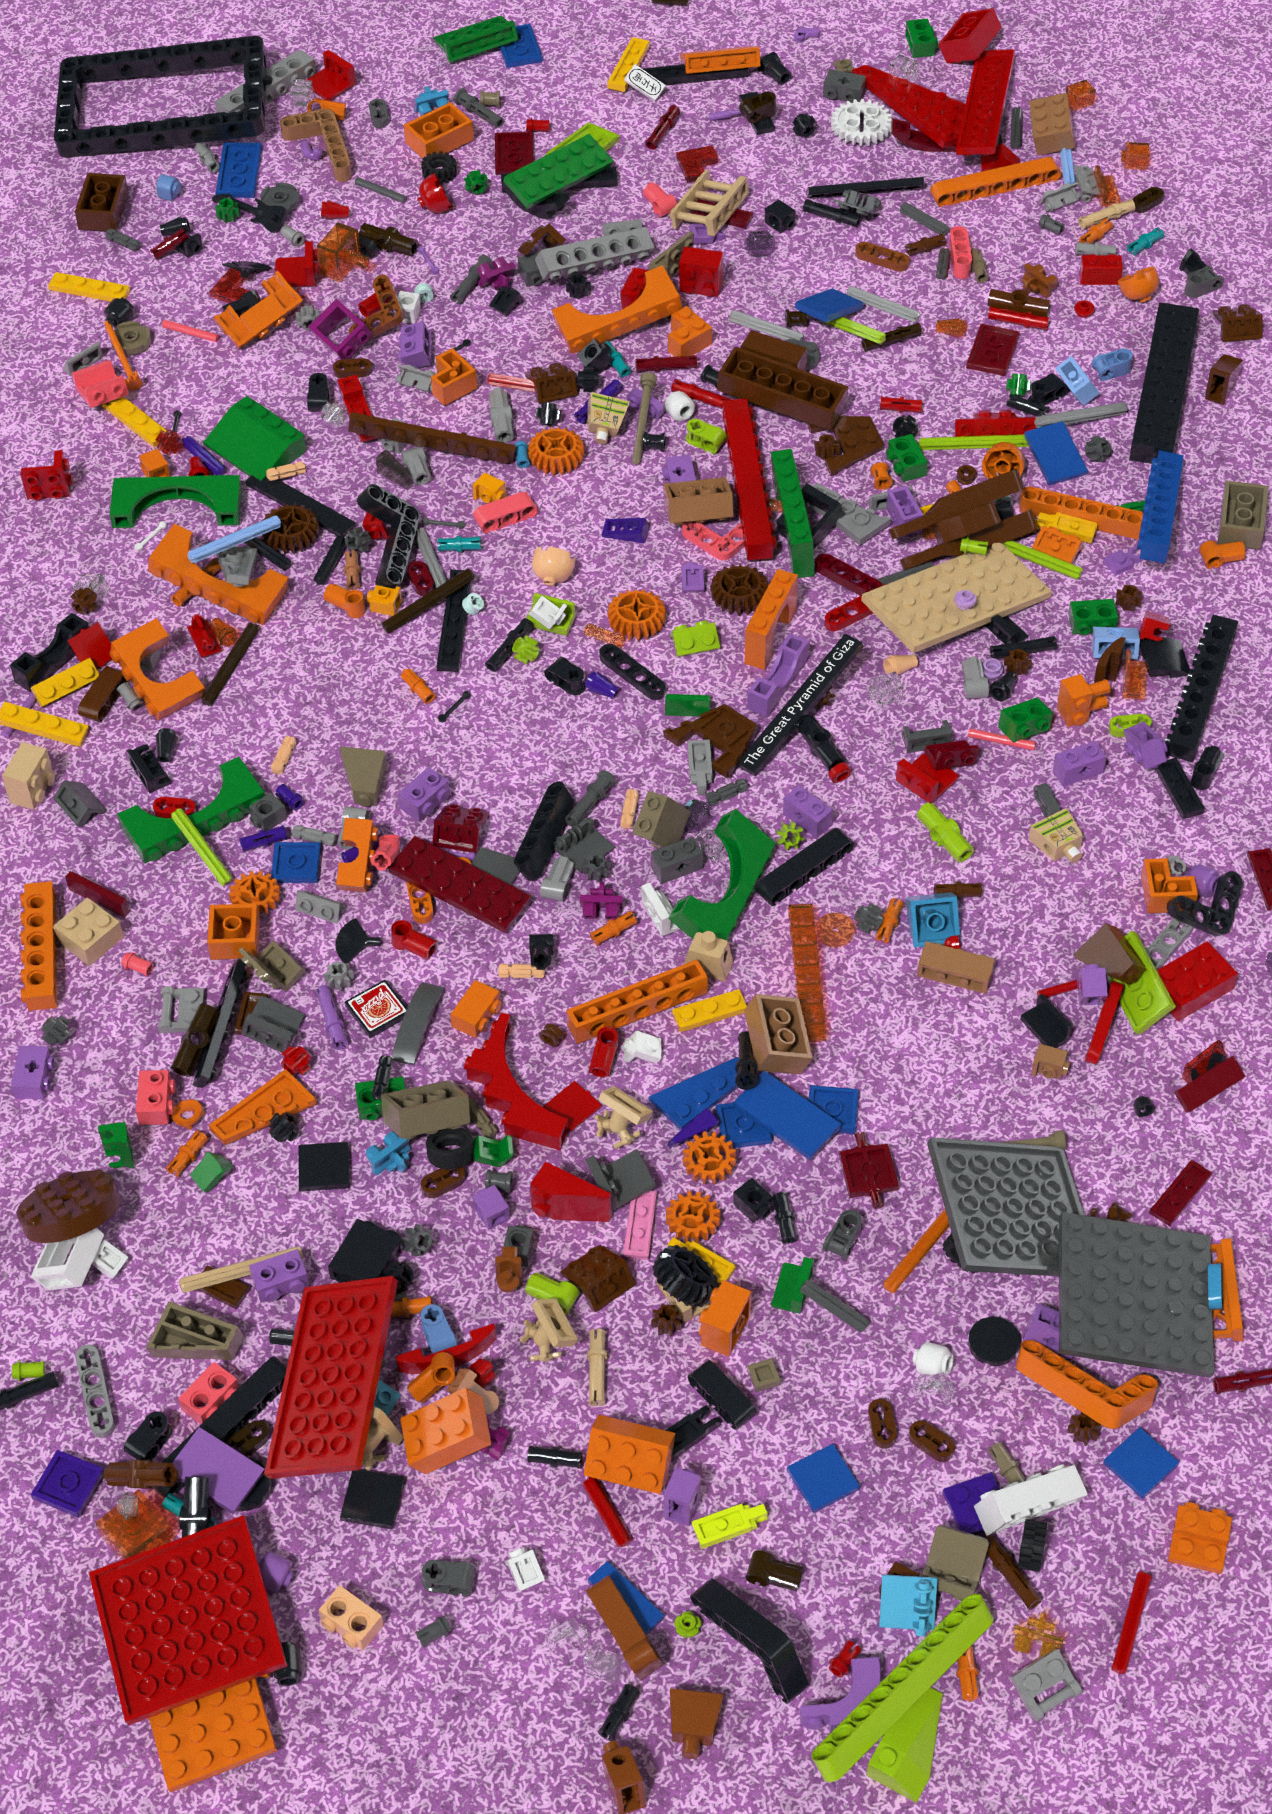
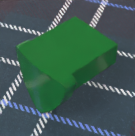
[190,1151,232,1193]

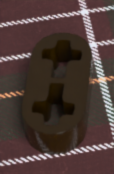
[1133,187,1164,213]
[225,1420,269,1457]

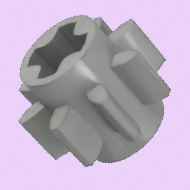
[295,305,320,330]
[324,961,354,991]

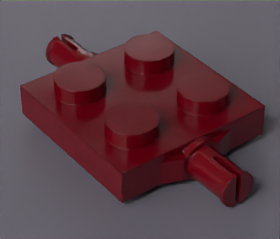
[839,1132,899,1209]

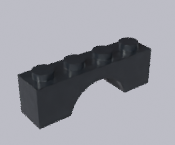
[10,612,89,692]

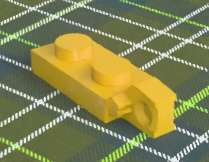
[1037,512,1098,544]
[667,1237,736,1287]

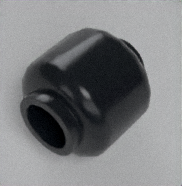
[104,297,134,328]

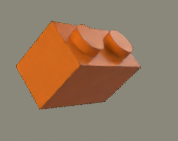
[450,980,502,1038]

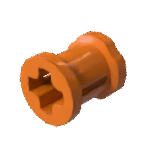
[870,462,893,490]

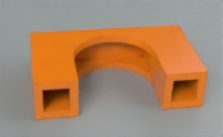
[744,569,798,670]
[109,618,205,721]

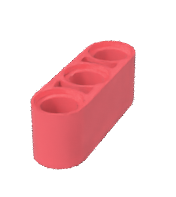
[949,226,972,279]
[473,492,538,534]

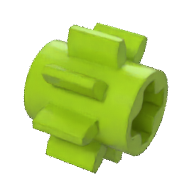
[512,635,540,664]
[775,820,804,850]

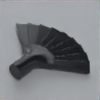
[222,261,271,278]
[335,918,382,964]

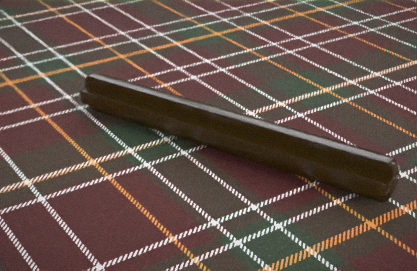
[382,568,475,633]
[201,622,259,706]

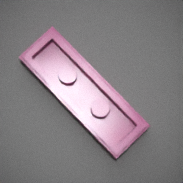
[623,1191,657,1260]

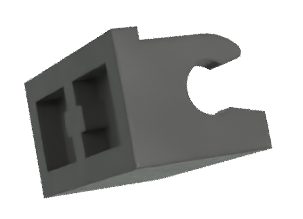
[901,720,952,753]

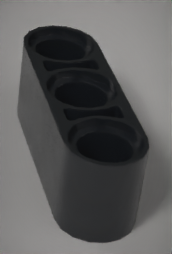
[687,1360,757,1430]

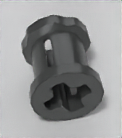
[485,1169,513,1194]

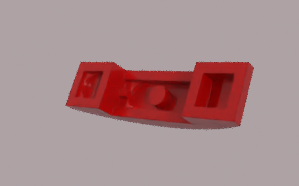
[337,375,377,442]
[395,1323,496,1374]

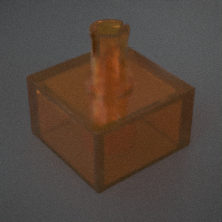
[317,222,369,283]
[95,1489,175,1560]

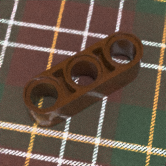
[78,666,129,722]

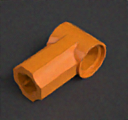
[307,98,346,121]
[1199,541,1246,569]
[323,583,366,618]
[407,1352,455,1403]

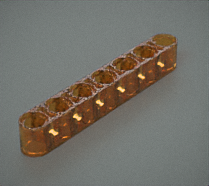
[788,904,826,1042]

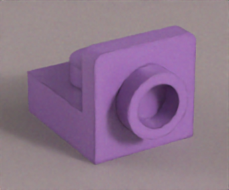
[681,562,704,593]

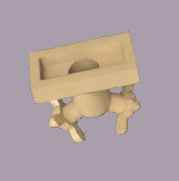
[595,1086,653,1149]
[520,1299,578,1362]
[362,1406,403,1470]

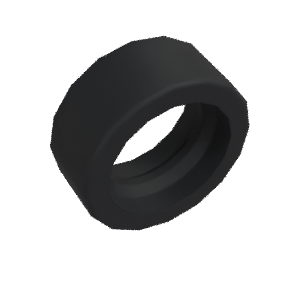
[426,1127,474,1169]

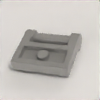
[158,986,205,1033]
[1009,1649,1082,1722]

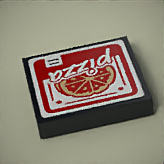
[344,980,407,1038]

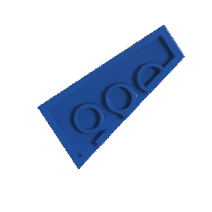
[649,1057,745,1130]

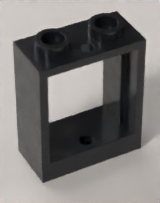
[776,483,843,550]

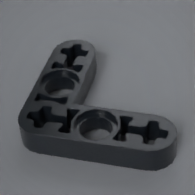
[1167,871,1242,936]

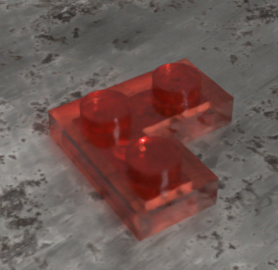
[676,145,718,183]
[209,268,250,303]

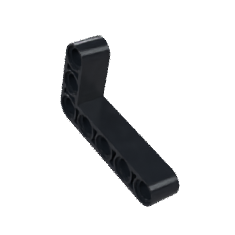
[357,484,420,589]
[690,1578,809,1704]

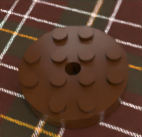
[17,1169,121,1243]

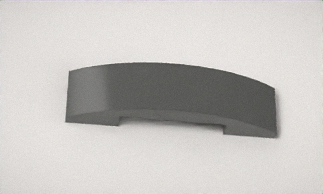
[392,982,445,1065]

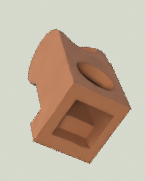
[446,1369,499,1414]

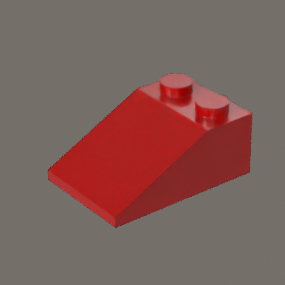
[530,1161,612,1222]

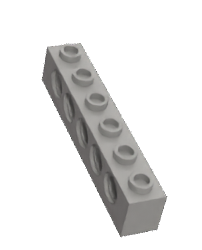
[215,49,316,113]
[535,227,654,281]

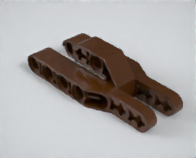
[888,468,1039,570]

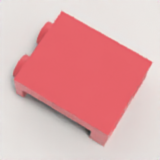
[71,360,129,408]

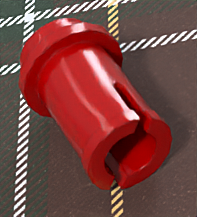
[526,117,549,132]
[829,1641,861,1678]

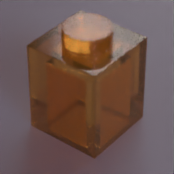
[1066,79,1096,111]
[1120,142,1150,170]

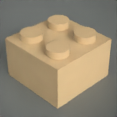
[2,742,55,810]
[53,897,124,967]

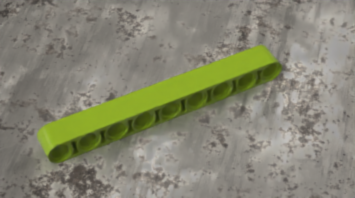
[811,1594,994,1782]

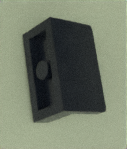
[984,614,1029,644]
[1020,994,1071,1048]

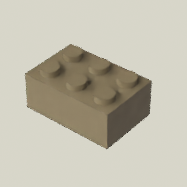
[1217,480,1268,550]
[381,1080,470,1139]

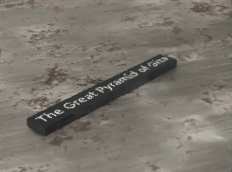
[737,634,864,777]

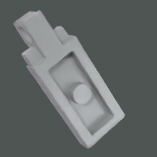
[687,740,712,795]

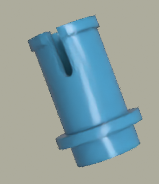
[514,441,530,468]

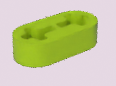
[1109,714,1152,738]

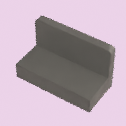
[53,780,107,827]

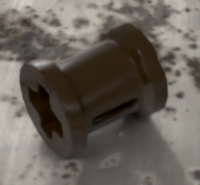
[785,309,807,328]

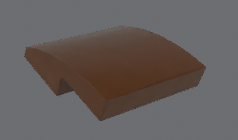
[1094,637,1126,683]

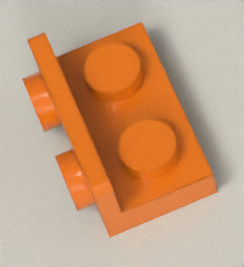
[1032,526,1083,564]

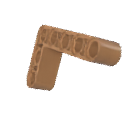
[280,109,352,182]

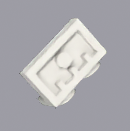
[641,883,680,936]

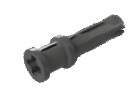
[454,88,504,128]
[450,255,494,304]
[565,770,616,827]

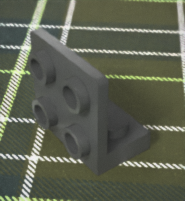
[241,996,304,1053]
[585,1149,656,1210]

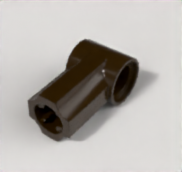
[745,1550,803,1592]

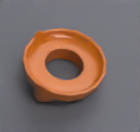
[171,1099,204,1130]

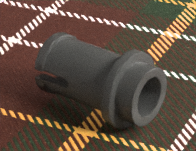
[1038,214,1065,236]
[415,1616,452,1648]

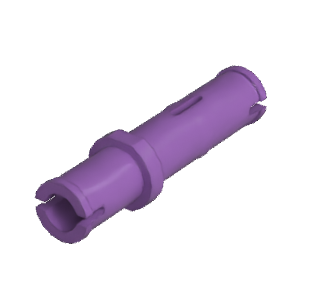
[315,985,348,1050]

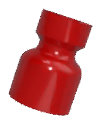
[467,1358,496,1388]

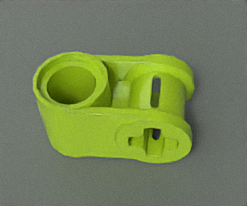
[686,419,727,454]

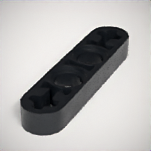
[599,644,666,700]

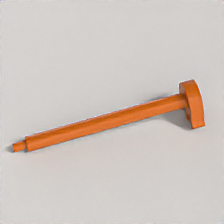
[104,321,143,391]

